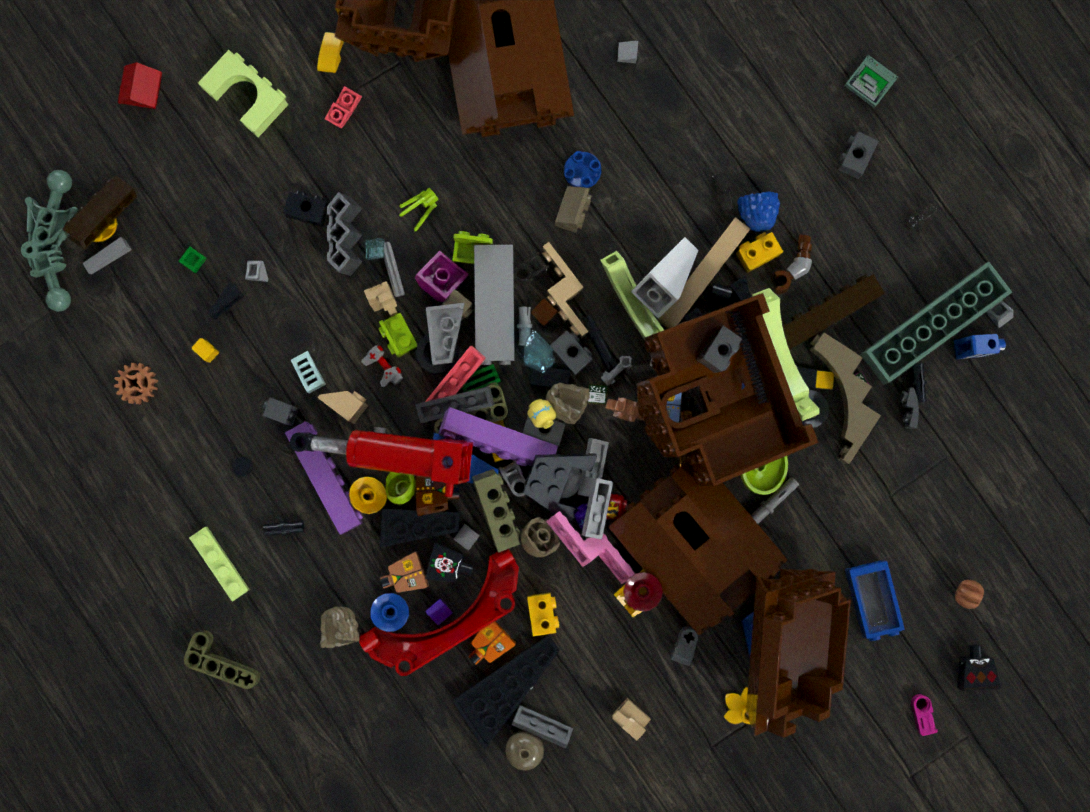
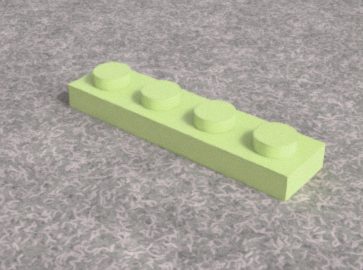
[189,527,250,601]

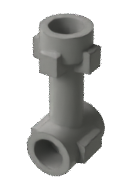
[601,356,632,386]

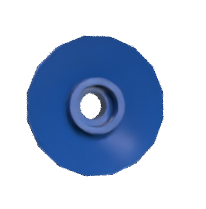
[370,593,409,632]

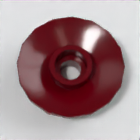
[623,572,663,612]

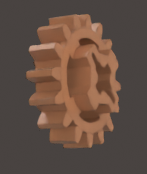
[114,363,158,405]
[605,397,644,422]

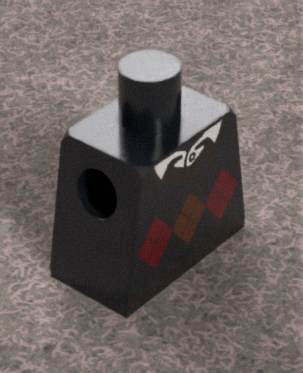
[957,645,1001,691]

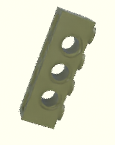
[471,469,521,552]

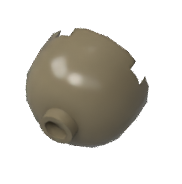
[521,517,560,557]
[505,730,544,771]

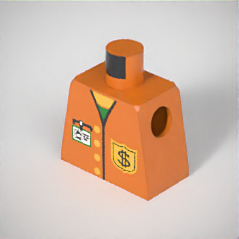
[468,621,516,665]

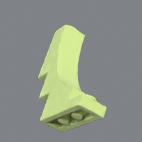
[752,288,819,421]

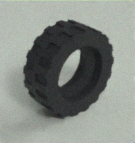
[416,334,459,375]

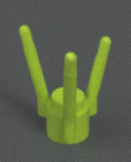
[399,188,439,231]

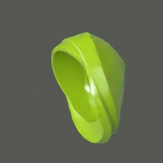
[386,472,416,504]

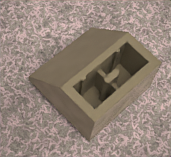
[555,186,592,233]

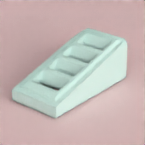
[291,351,326,393]

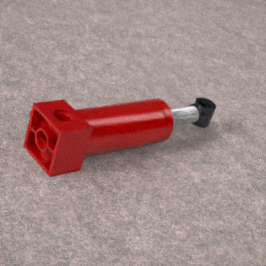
[290,430,473,497]

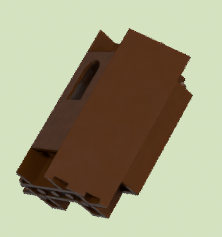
[335,0,457,62]
[448,0,574,137]
[608,461,788,635]
[746,569,851,738]

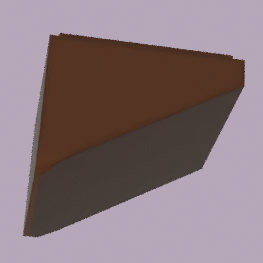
[531,298,557,326]

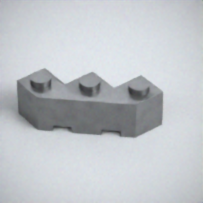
[327,192,362,276]

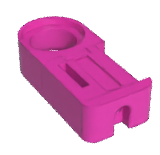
[911,694,938,736]

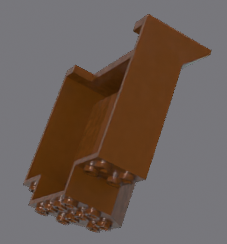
[637,293,819,486]

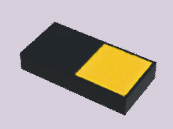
[797,367,835,391]

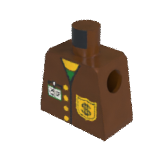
[415,475,459,516]

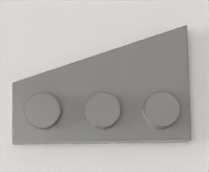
[426,303,465,365]

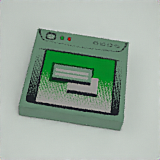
[844,55,898,108]

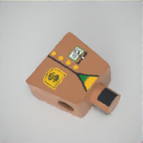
[380,551,429,593]

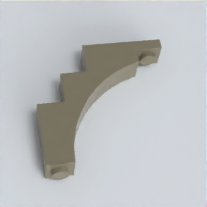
[810,332,881,464]

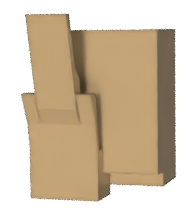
[364,282,398,317]
[612,698,651,741]

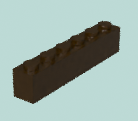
[782,274,885,350]

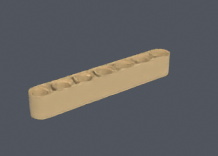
[657,217,750,329]

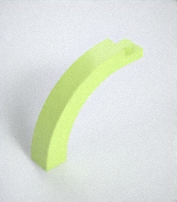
[600,251,664,340]

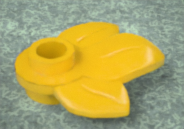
[724,687,750,724]

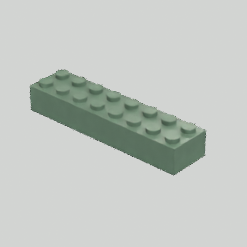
[860,262,1012,385]

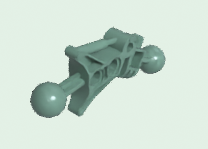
[21,170,79,312]

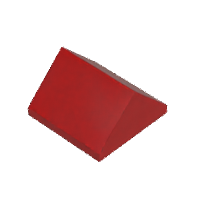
[118,62,162,109]

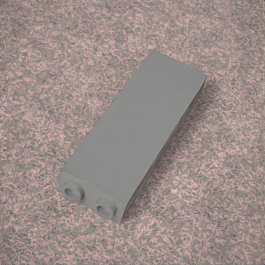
[474,245,515,365]

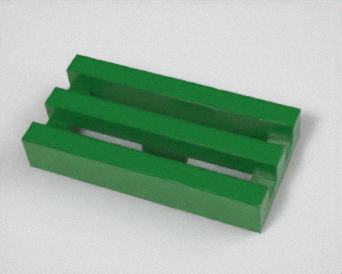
[462,364,501,392]

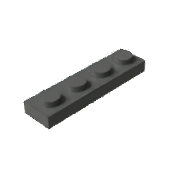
[416,386,495,423]

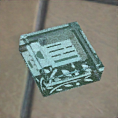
[366,238,384,260]

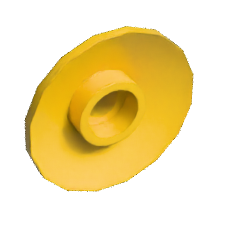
[349,477,387,514]

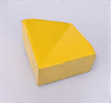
[192,338,219,363]

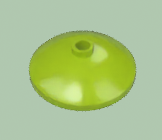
[740,456,788,495]

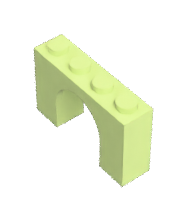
[198,50,288,137]

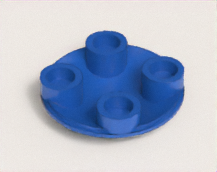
[564,151,601,188]

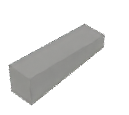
[83,237,132,274]

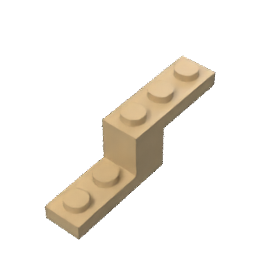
[542,242,588,338]

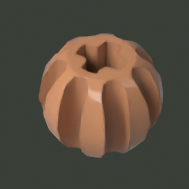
[955,580,984,609]

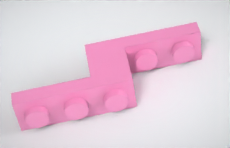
[546,511,635,584]

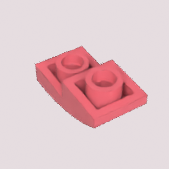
[325,86,362,129]

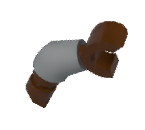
[774,234,812,294]

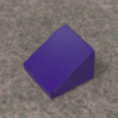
[425,598,453,625]

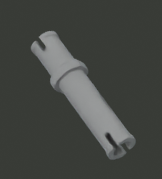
[751,477,799,524]

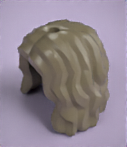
[546,383,590,424]
[320,607,360,648]

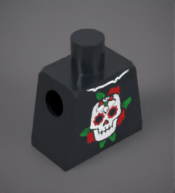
[425,542,473,582]

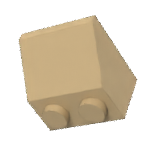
[318,391,368,424]

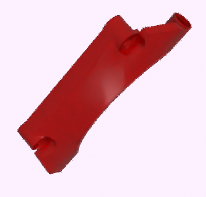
[359,549,519,676]

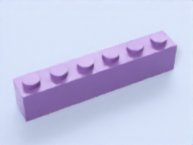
[438,407,558,466]
[285,422,363,535]

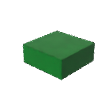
[179,246,207,273]

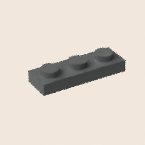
[512,705,573,748]

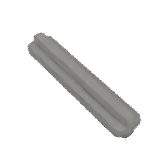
[383,242,405,297]

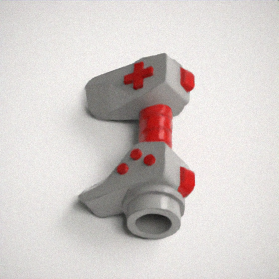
[361,345,403,387]

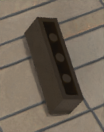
[62,175,137,250]

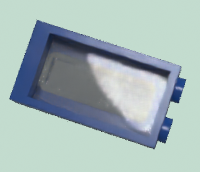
[845,560,905,641]

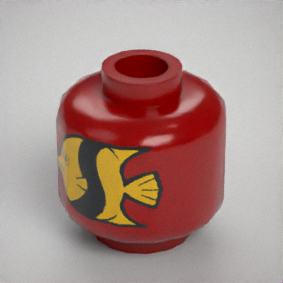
[606,494,627,520]

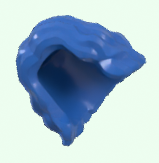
[737,192,780,232]

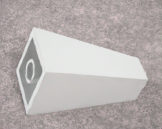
[631,237,698,319]

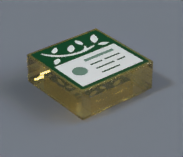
[587,384,607,405]

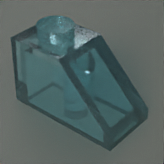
[524,330,555,373]

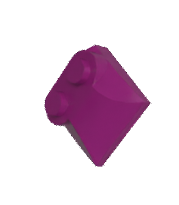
[415,251,469,302]

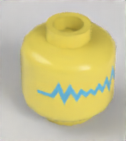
[527,399,556,429]

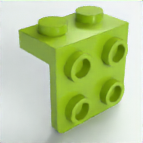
[453,231,493,264]

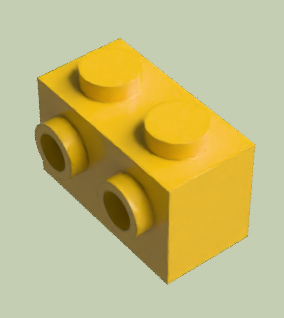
[736,232,783,273]
[527,593,559,636]

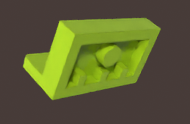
[378,313,417,357]

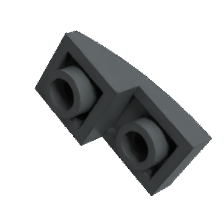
[900,387,919,429]

